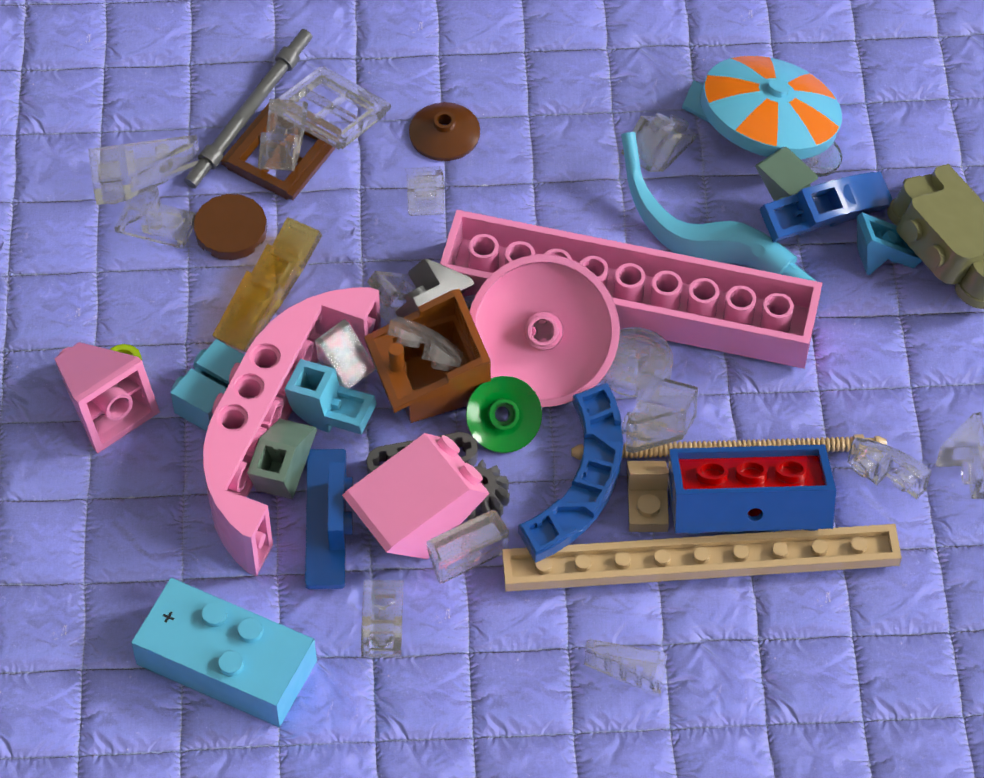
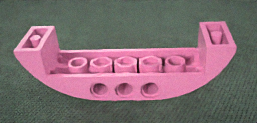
[203,287,381,576]

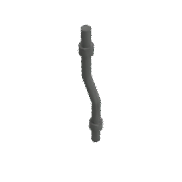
[184,29,313,188]

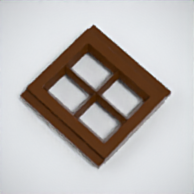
[221,103,341,201]

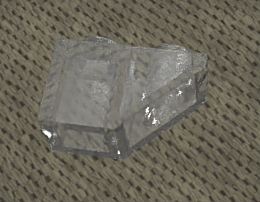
[621,113,698,172]
[622,375,698,453]

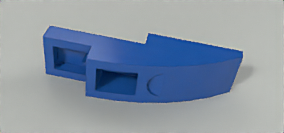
[759,172,893,243]

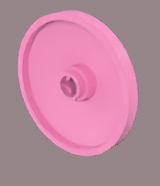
[469,254,620,407]

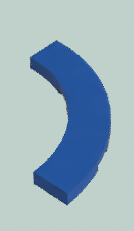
[518,382,623,563]

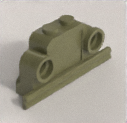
[887,164,984,309]

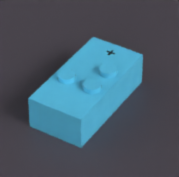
[131,578,317,727]

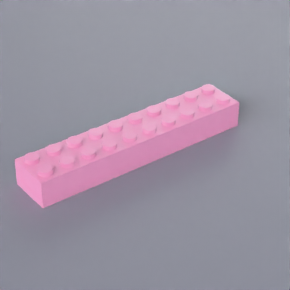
[440,210,822,369]

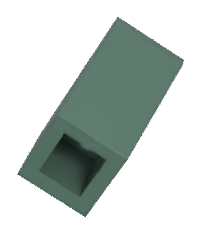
[247,419,317,500]

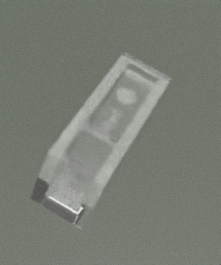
[88,135,200,205]

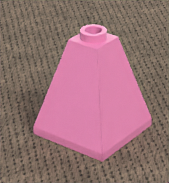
[54,342,160,454]

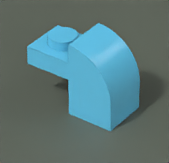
[284,359,377,435]

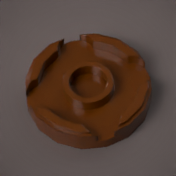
[194,194,267,260]

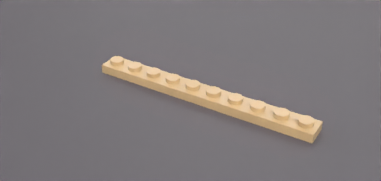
[502,524,902,592]

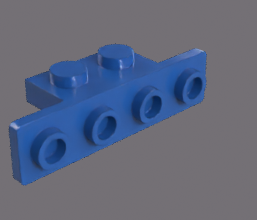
[305,449,353,589]

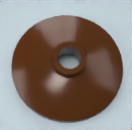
[409,102,480,161]

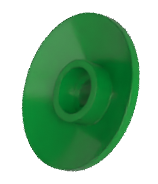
[466,376,542,453]

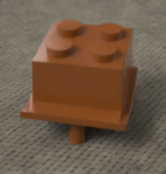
[364,288,491,423]

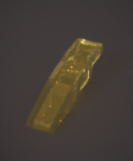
[212,217,322,352]

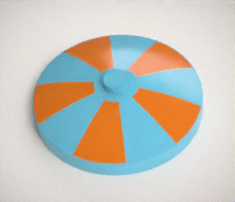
[700,55,842,159]

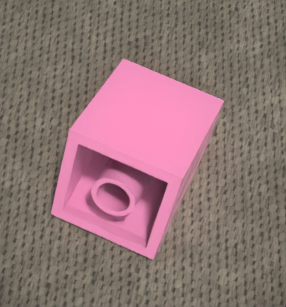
[342,433,490,559]

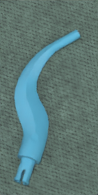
[621,132,818,282]

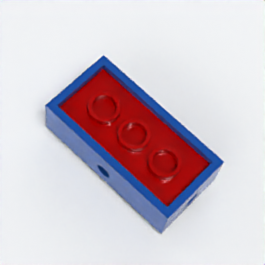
[668,444,836,534]

